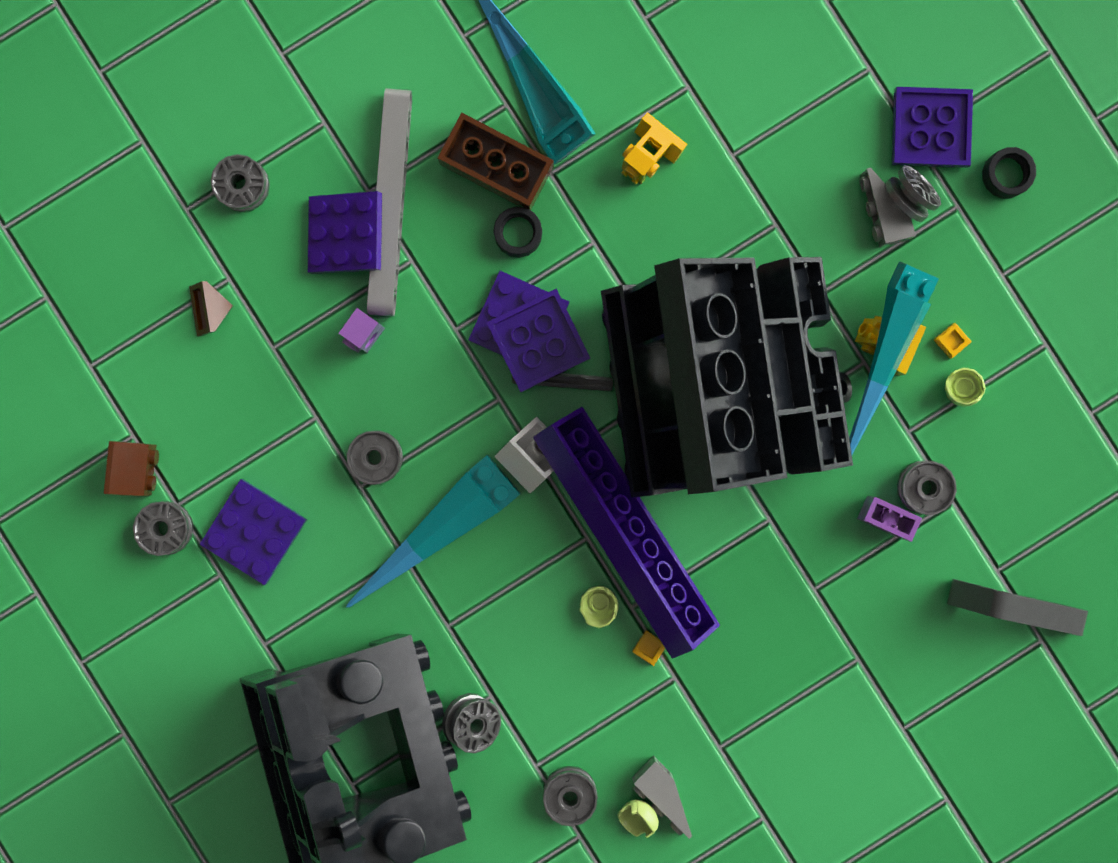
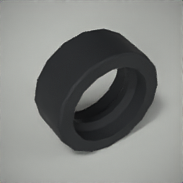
[982,147,1036,199]
[493,206,542,258]

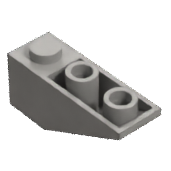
[860,168,916,248]
[632,756,692,839]

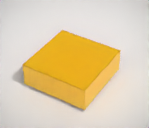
[934,323,972,359]
[632,630,665,666]

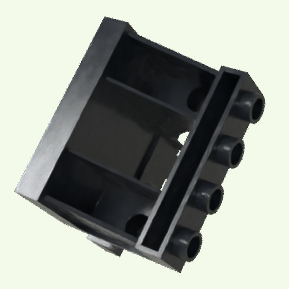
[601,257,853,498]
[239,634,471,863]

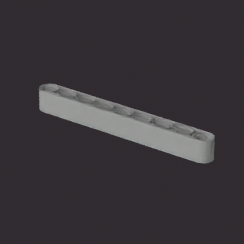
[367,88,412,317]

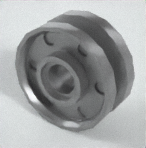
[211,154,270,212]
[885,165,941,222]
[347,431,403,485]
[897,461,957,515]
[133,501,194,556]
[442,693,501,753]
[543,766,598,826]

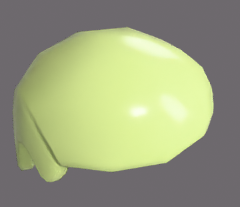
[945,368,986,407]
[580,586,619,628]
[617,800,659,838]

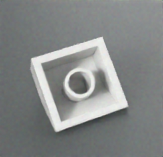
[494,417,554,493]

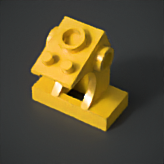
[621,112,688,185]
[855,316,926,376]

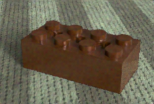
[437,112,554,210]

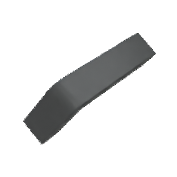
[947,579,1088,636]

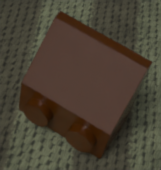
[104,441,159,496]

